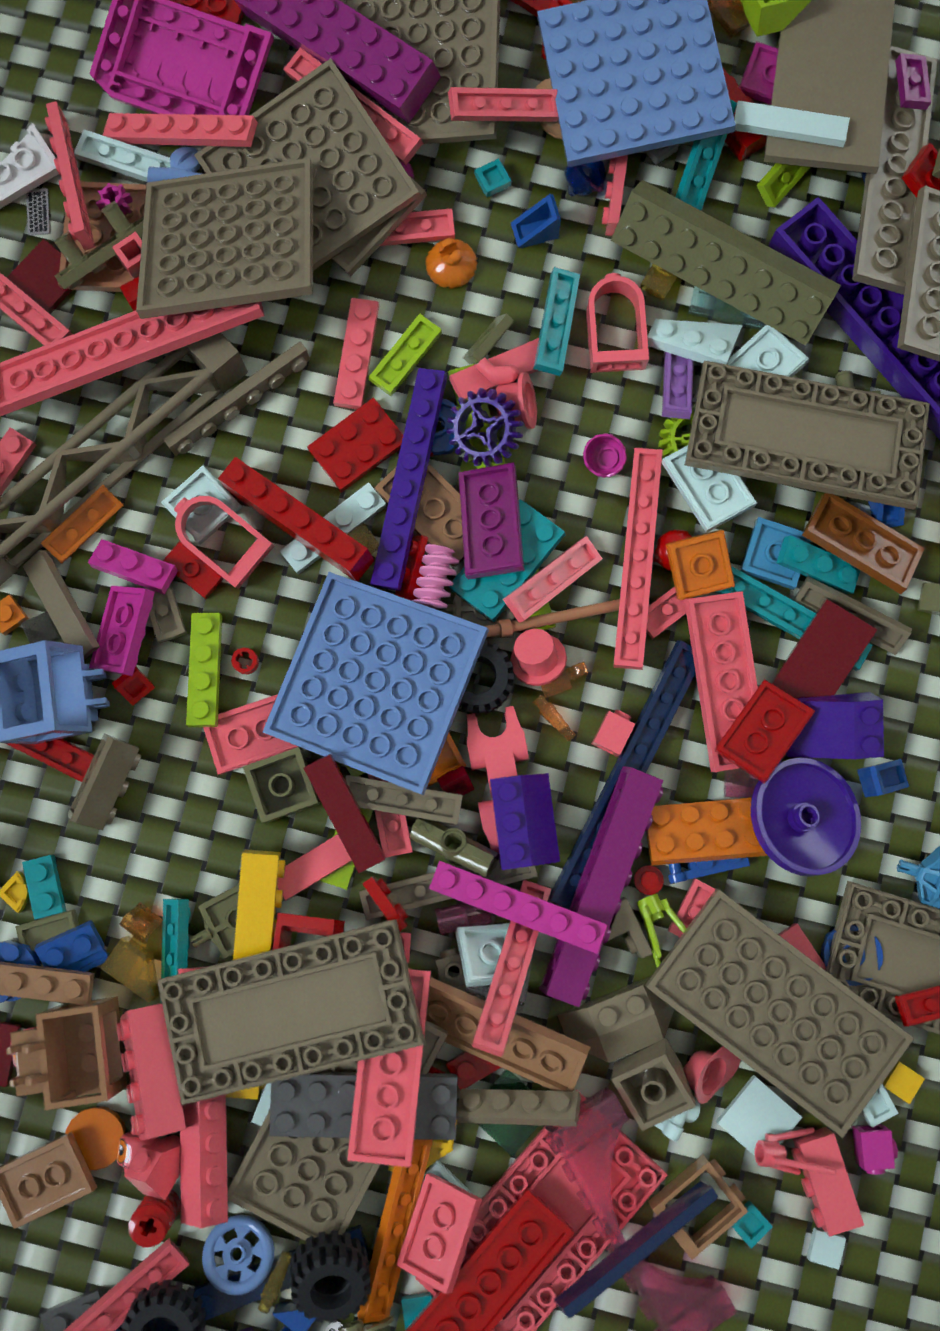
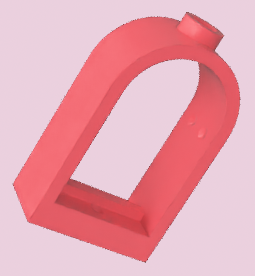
[586,273,649,373]
[174,496,274,589]

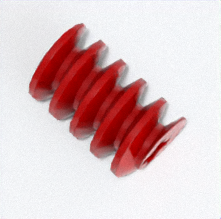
[128,1189,181,1248]

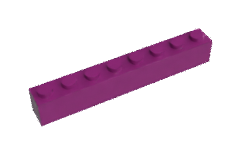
[539,766,664,1007]

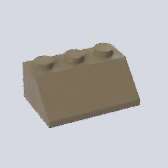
[68,733,141,830]

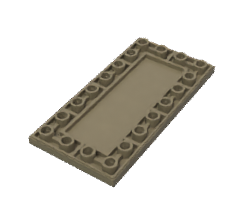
[764,0,895,174]
[684,361,930,510]
[825,881,940,1034]
[157,919,426,1105]

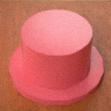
[496,372,537,429]
[510,629,567,686]

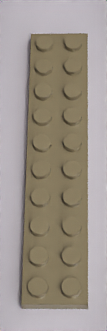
[852,46,938,295]

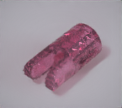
[435,902,492,935]

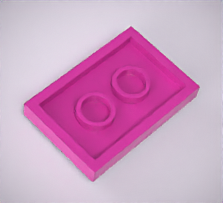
[89,586,155,676]

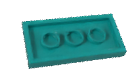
[448,499,566,623]

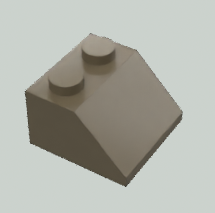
[611,1038,696,1131]

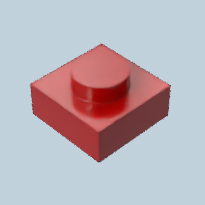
[112,666,155,706]

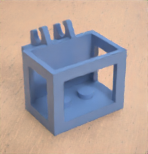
[0,640,110,744]

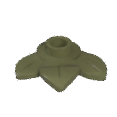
[338,1316,394,1331]

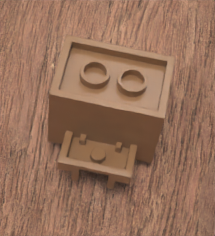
[6,996,127,1110]

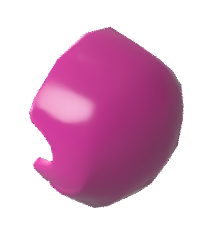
[583,433,627,478]

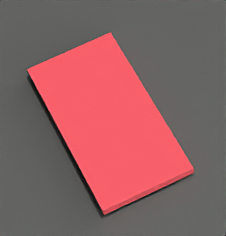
[415,1089,668,1331]

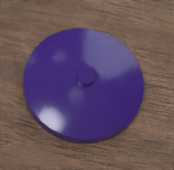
[750,758,861,876]

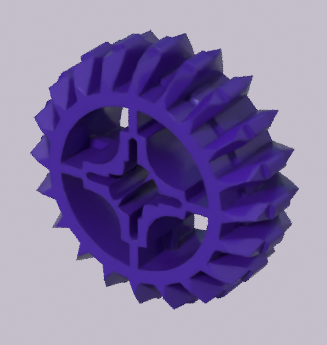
[446,388,524,467]

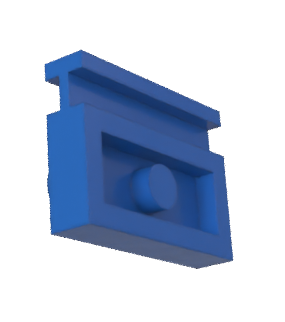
[34,920,111,972]

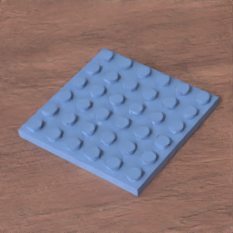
[537,0,736,167]
[263,572,489,796]

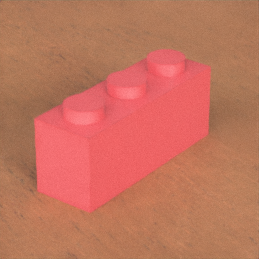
[791,1127,865,1237]

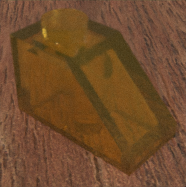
[101,935,159,1002]

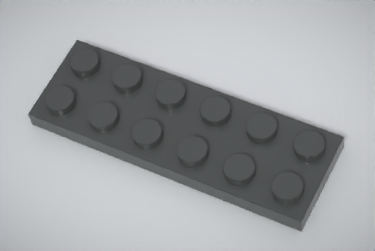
[269,1071,457,1140]

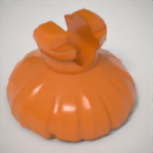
[425,238,477,289]

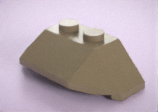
[557,976,674,1063]

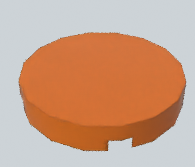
[65,1106,126,1171]

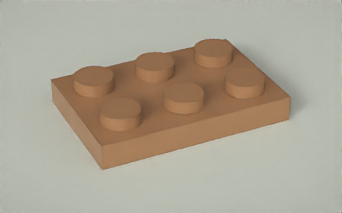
[0,1131,97,1229]

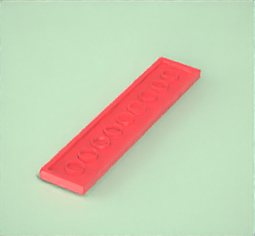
[0,302,265,416]

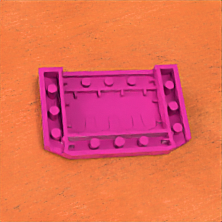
[89,0,274,115]

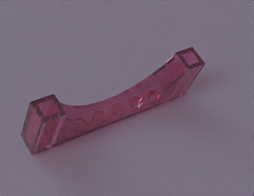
[545,1087,737,1331]

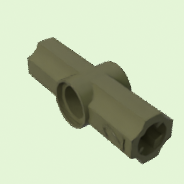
[410,818,499,878]

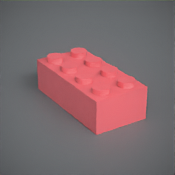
[116,1003,186,1140]

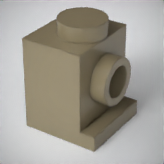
[435,947,474,991]

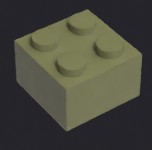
[243,747,322,823]

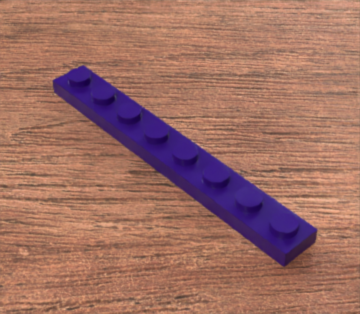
[370,368,448,591]

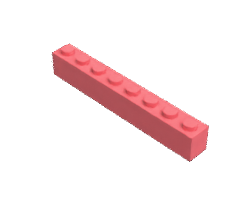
[178,966,228,1229]

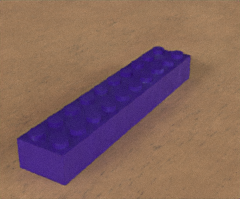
[768,197,940,440]

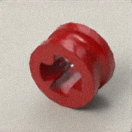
[231,647,259,675]

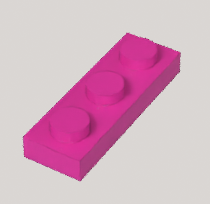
[88,539,178,595]

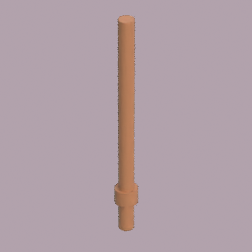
[484,599,620,638]

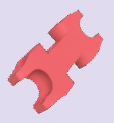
[467,706,529,853]

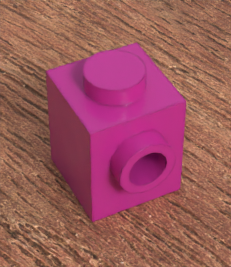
[852,1124,898,1175]

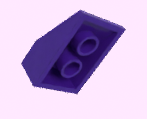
[786,692,884,759]

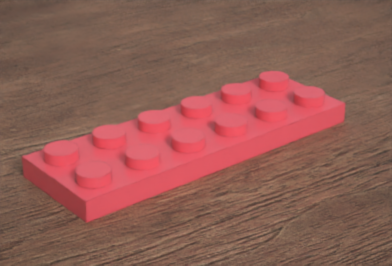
[684,591,758,772]
[347,969,431,1167]

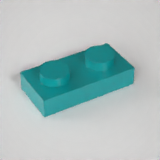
[22,855,66,920]

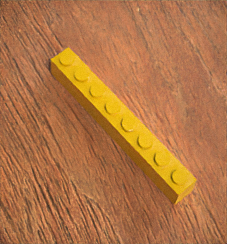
[226,850,285,1099]

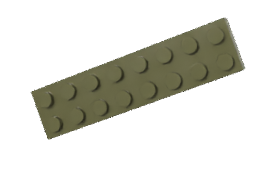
[611,180,841,346]

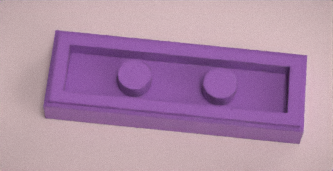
[662,352,693,420]

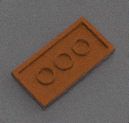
[802,493,925,594]

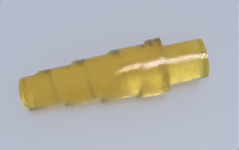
[257,1251,292,1314]

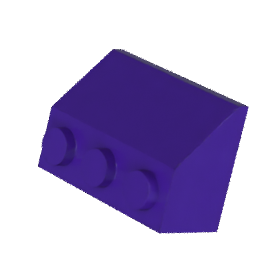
[490,773,560,870]

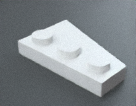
[0,123,59,209]

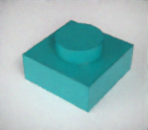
[475,158,511,198]
[731,1200,773,1249]

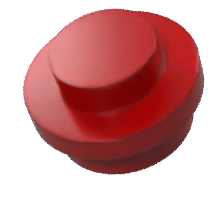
[634,865,664,895]

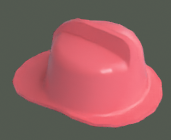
[683,1047,741,1104]

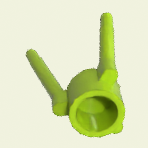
[636,894,687,968]

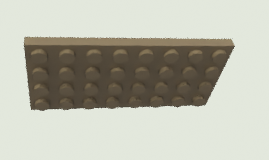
[645,888,914,1138]
[227,1020,448,1241]

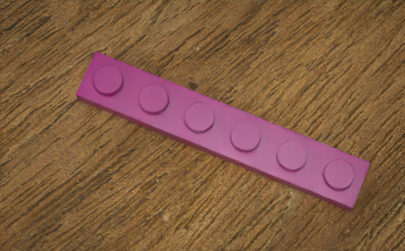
[429,861,609,954]

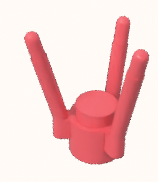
[755,1127,836,1175]

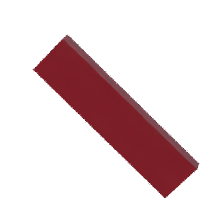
[303,753,386,873]

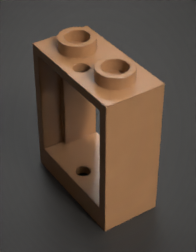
[648,1154,748,1260]

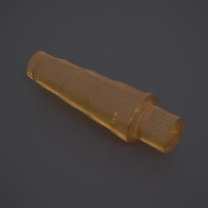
[533,695,576,742]

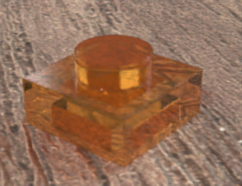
[119,902,163,943]

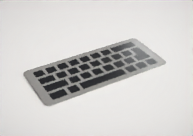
[26,188,50,235]

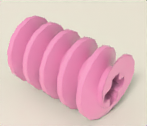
[411,544,459,609]

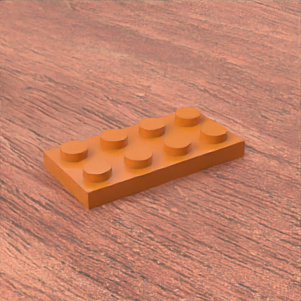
[646,798,768,866]

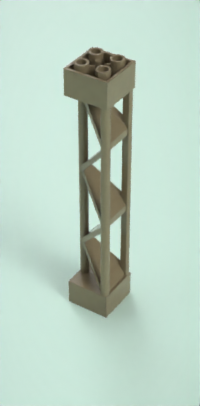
[0,333,248,586]

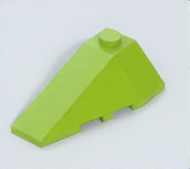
[740,0,812,37]

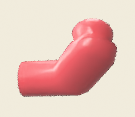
[476,357,519,385]

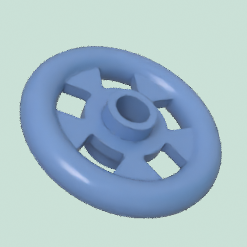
[202,1215,274,1295]

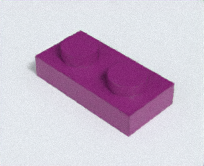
[895,53,932,110]

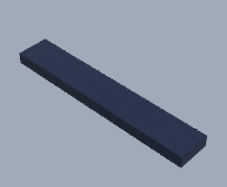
[554,1181,718,1319]

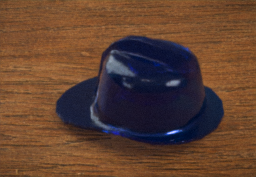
[564,160,605,197]

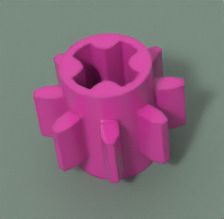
[96,183,133,215]

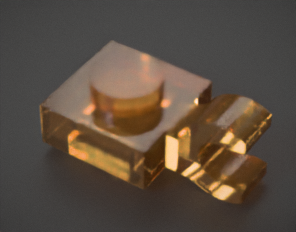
[540,662,588,699]

